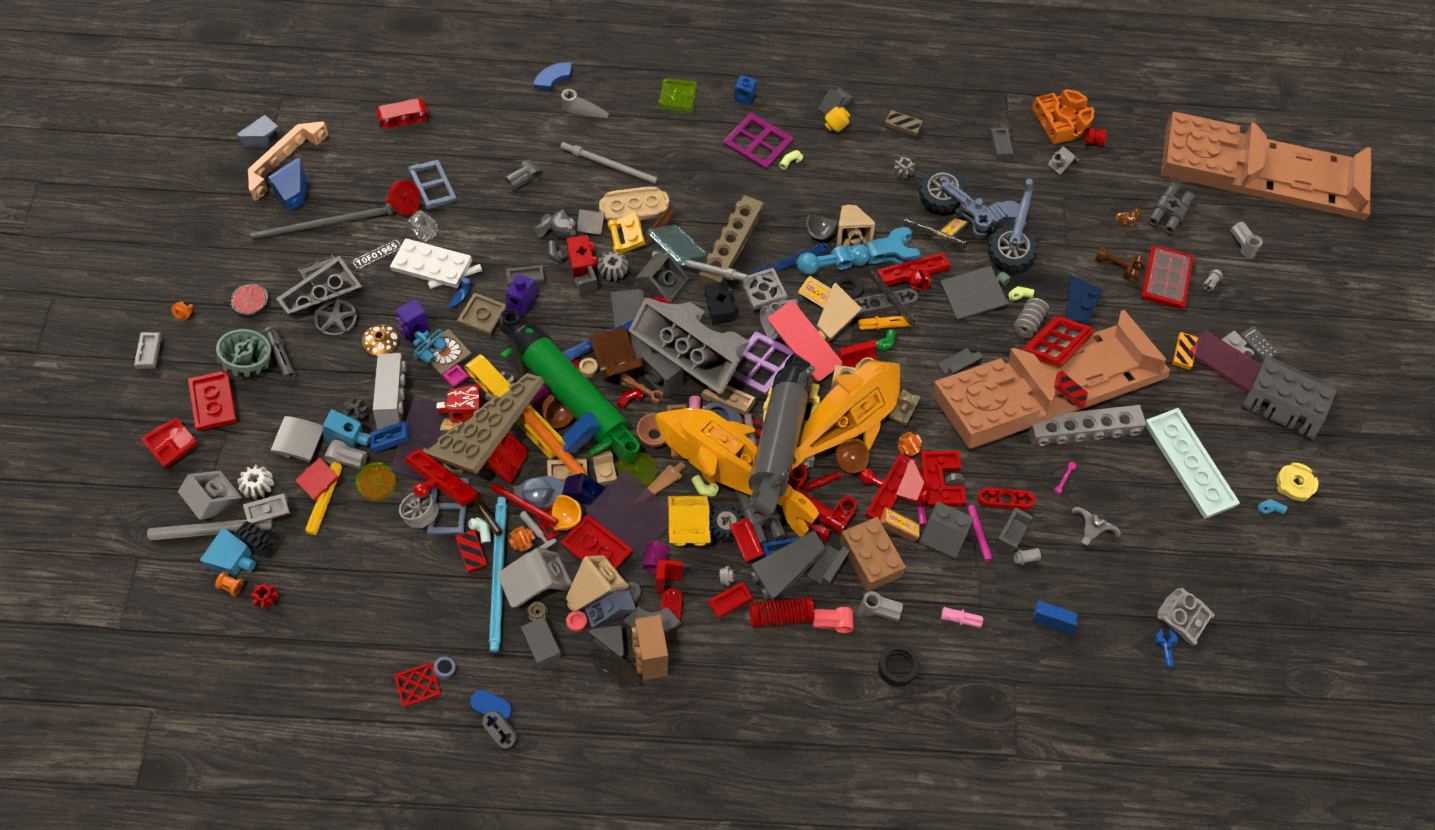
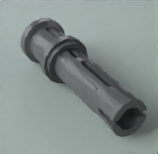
[262,326,296,380]

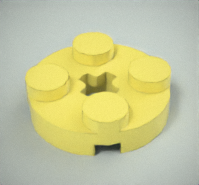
[1277,463,1318,502]

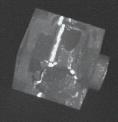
[407,210,438,242]

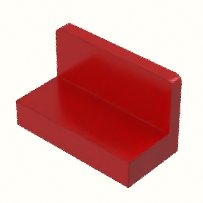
[838,340,878,368]
[655,559,683,595]

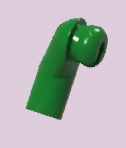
[876,330,896,351]

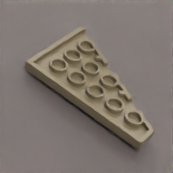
[422,373,544,474]

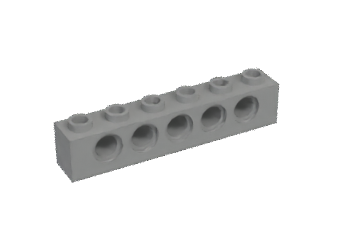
[1027,405,1146,446]

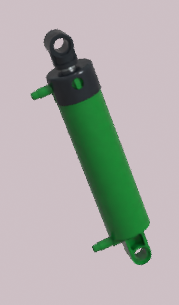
[500,309,640,463]

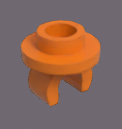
[171,302,193,320]

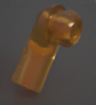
[1116,208,1141,224]

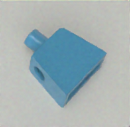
[323,409,371,448]
[200,528,256,577]

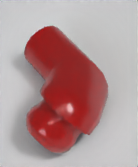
[616,387,644,409]

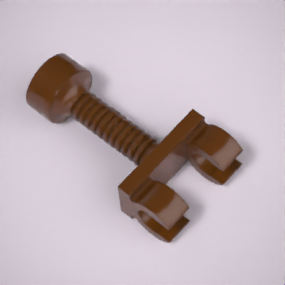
[1095,246,1146,282]

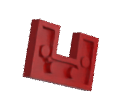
[920,450,966,507]

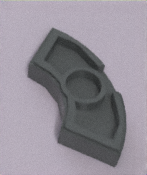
[623,606,681,633]

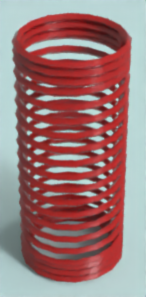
[750,597,815,628]

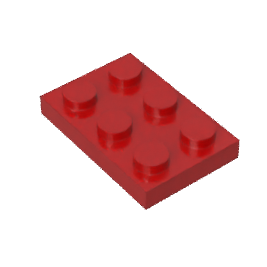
[188,371,237,432]
[560,514,633,570]

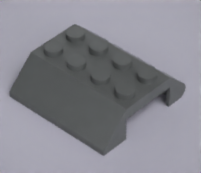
[1241,354,1336,440]

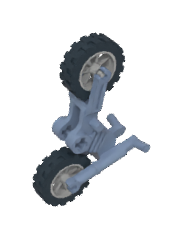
[919,166,1038,272]

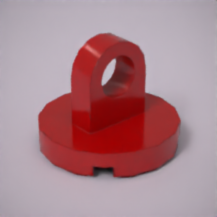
[385,180,421,216]

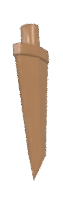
[631,462,686,505]

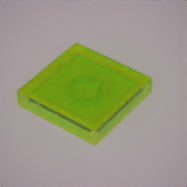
[659,78,697,112]

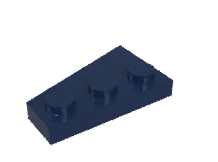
[1065,275,1103,325]

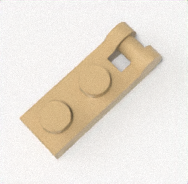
[701,386,756,415]

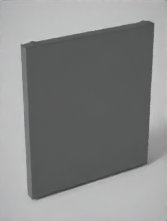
[940,266,1008,320]

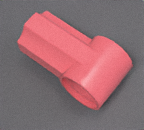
[812,607,853,633]

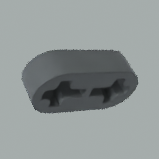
[482,711,517,748]

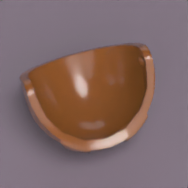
[542,395,574,428]
[836,439,869,473]

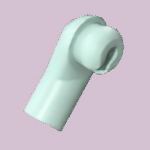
[468,517,491,543]

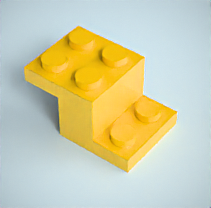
[668,496,710,546]

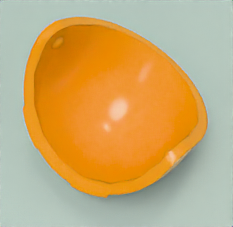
[552,495,581,531]

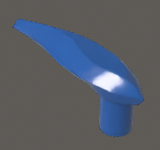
[447,278,470,308]

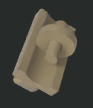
[889,389,920,426]

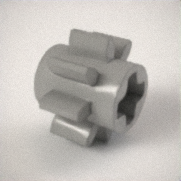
[893,157,915,179]

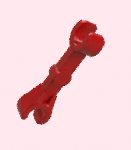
[804,520,830,541]

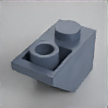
[237,115,282,147]
[585,590,636,628]

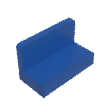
[562,412,602,453]
[1032,600,1078,634]

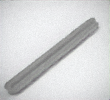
[147,519,273,540]

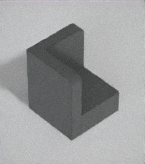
[574,266,598,297]

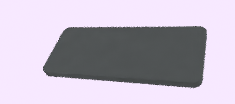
[611,289,652,359]

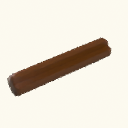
[641,207,675,249]

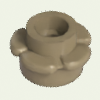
[527,602,548,621]

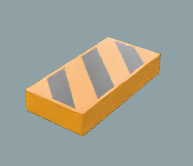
[1172,332,1198,370]

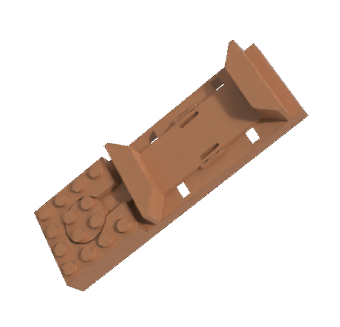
[1161,111,1371,220]
[933,310,1170,449]

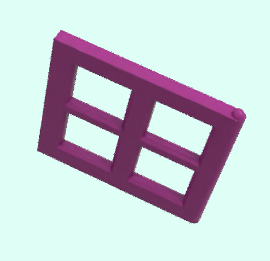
[722,113,794,170]

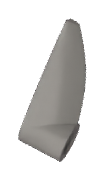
[561,89,609,118]

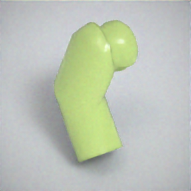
[779,150,803,170]
[1009,286,1034,301]
[691,475,719,497]

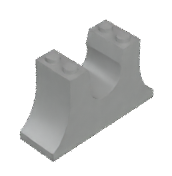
[629,298,749,394]

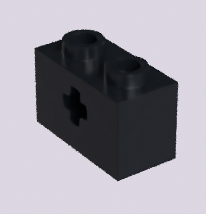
[704,282,737,325]

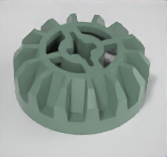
[216,329,271,377]

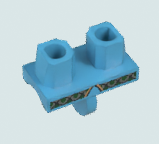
[412,329,447,364]

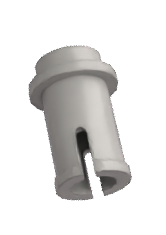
[1202,269,1223,292]
[1013,548,1041,565]

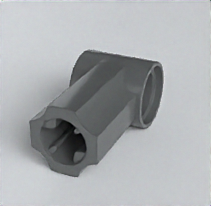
[505,159,542,190]

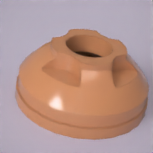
[637,413,666,447]

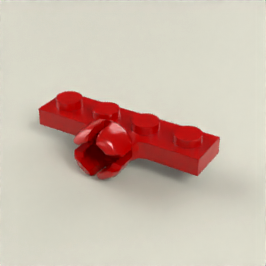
[877,253,951,292]

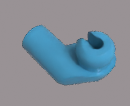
[1258,499,1287,515]

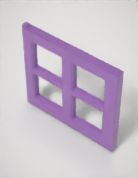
[731,331,793,396]

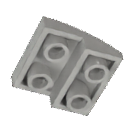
[270,416,323,463]

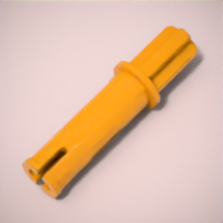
[858,315,913,331]

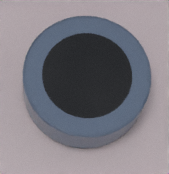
[433,657,455,679]

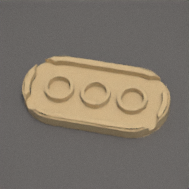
[599,186,669,221]

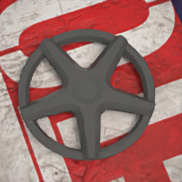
[314,298,357,336]

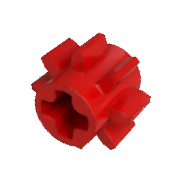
[250,582,279,610]

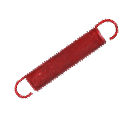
[802,471,845,491]

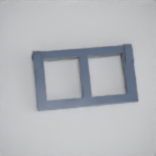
[408,160,457,209]
[427,478,469,536]

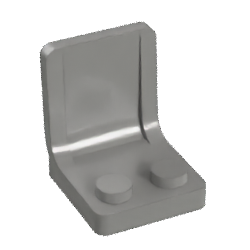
[498,548,572,608]

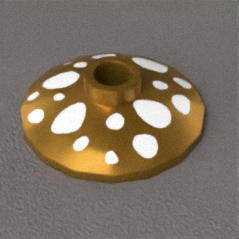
[361,324,400,357]

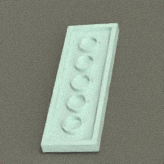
[1145,408,1240,519]

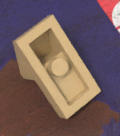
[591,447,617,486]

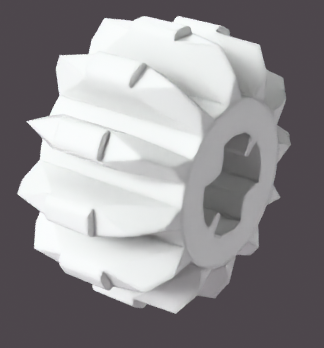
[238,464,274,500]

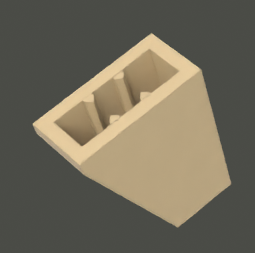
[816,283,862,342]

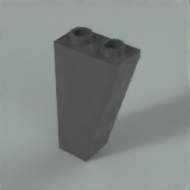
[750,531,825,602]

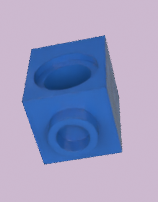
[734,75,757,105]

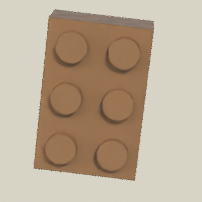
[839,517,906,592]
[632,615,668,680]

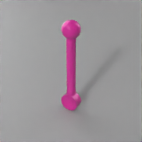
[1055,462,1076,494]

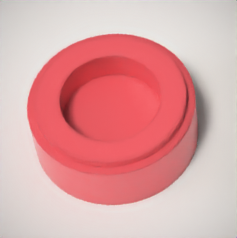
[566,611,587,633]

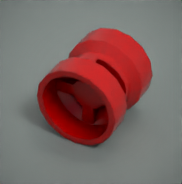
[1085,127,1106,147]

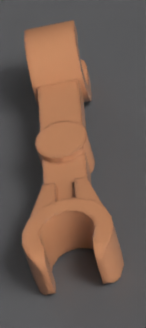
[619,373,664,405]

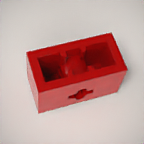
[566,235,597,278]

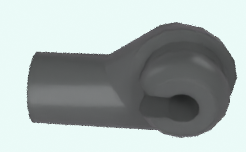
[548,240,567,263]

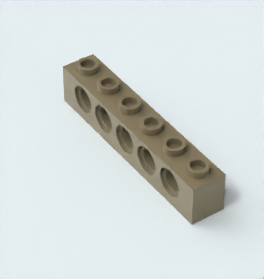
[698,195,764,286]

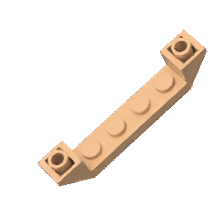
[248,122,328,201]

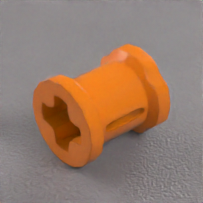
[215,572,244,597]

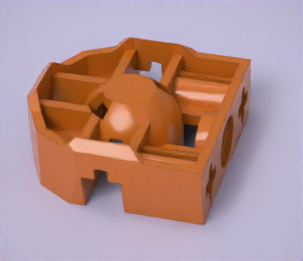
[1031,89,1094,145]

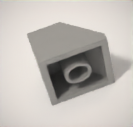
[178,471,242,520]

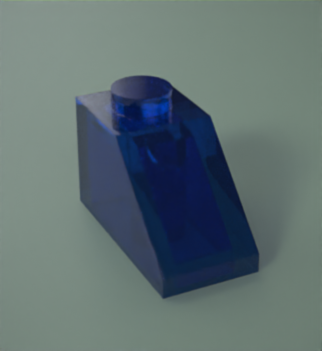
[562,473,610,508]

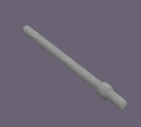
[560,142,658,184]
[652,251,748,282]

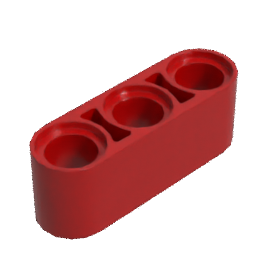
[376,98,429,129]

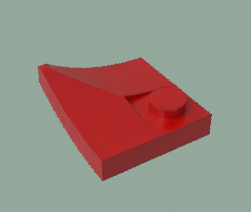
[141,418,199,469]

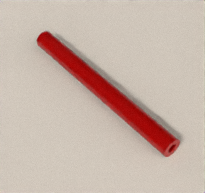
[491,483,559,526]

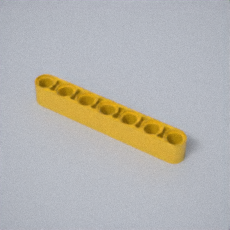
[464,354,566,459]

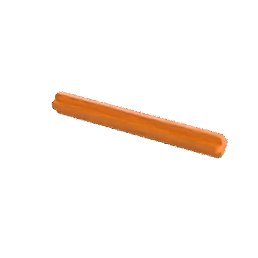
[520,407,586,480]

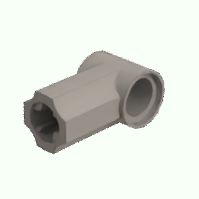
[1230,221,1263,258]
[324,439,367,469]
[860,591,903,622]

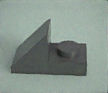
[818,88,852,116]

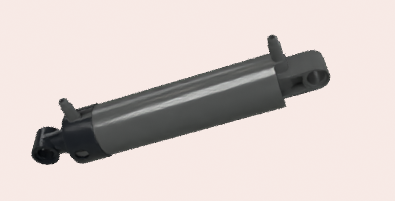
[748,353,815,517]

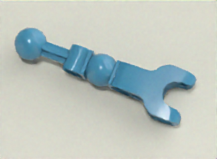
[797,227,922,275]

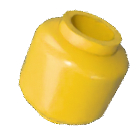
[825,107,850,132]

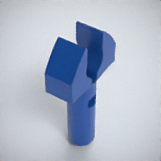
[1154,629,1178,668]

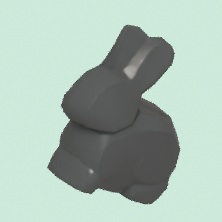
[533,209,578,239]

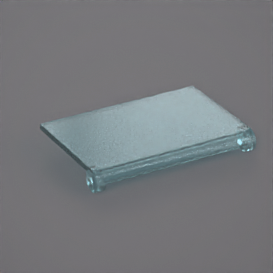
[647,225,708,265]

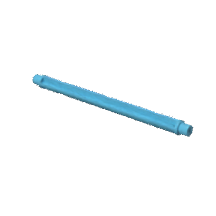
[489,497,507,652]

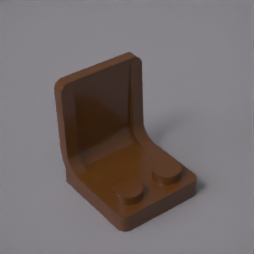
[590,327,643,379]

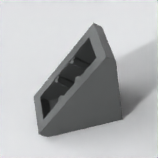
[589,626,624,664]

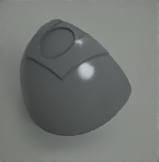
[807,214,838,240]

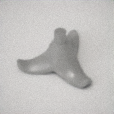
[1072,507,1120,546]

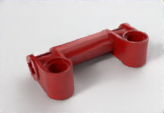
[788,464,857,536]

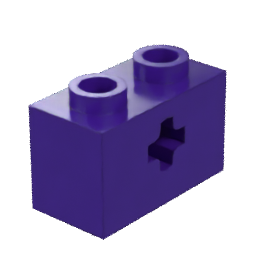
[396,299,430,343]

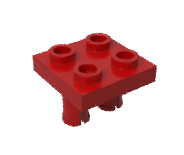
[482,432,529,484]

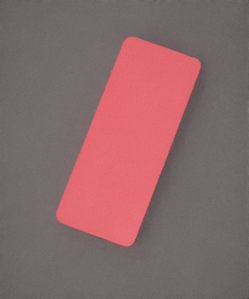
[768,301,842,382]

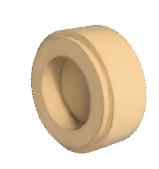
[579,358,598,377]

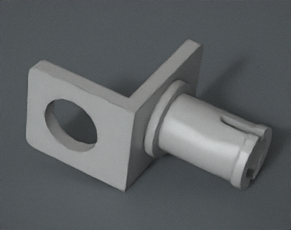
[1048,146,1080,174]

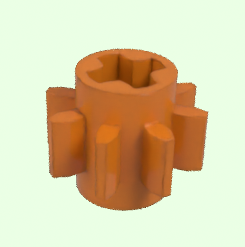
[897,432,922,456]
[508,526,535,552]

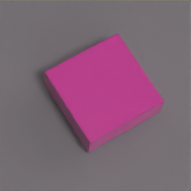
[442,364,470,389]

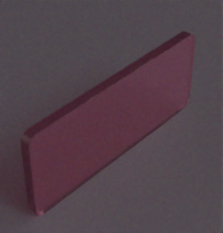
[1189,331,1261,392]

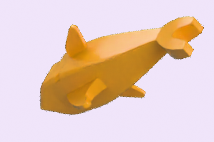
[791,361,900,470]
[655,408,819,537]

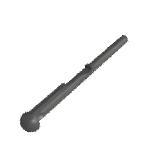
[251,203,395,240]

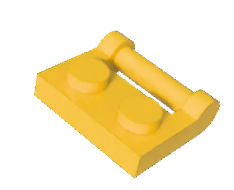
[607,212,645,255]

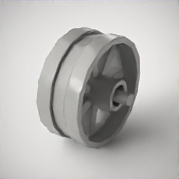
[399,493,439,529]

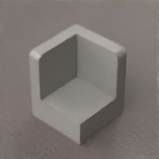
[577,209,604,234]

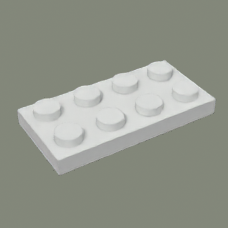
[390,239,472,288]

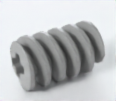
[1014,298,1049,338]

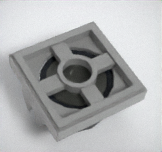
[740,268,788,310]

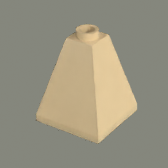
[836,205,875,247]
[566,555,629,611]

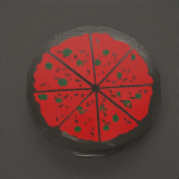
[230,284,270,318]

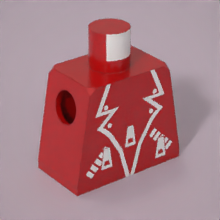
[437,384,482,423]

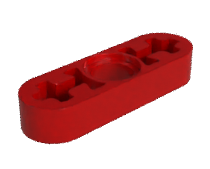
[977,488,1035,511]

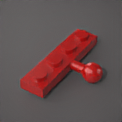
[404,448,478,507]
[859,453,918,520]

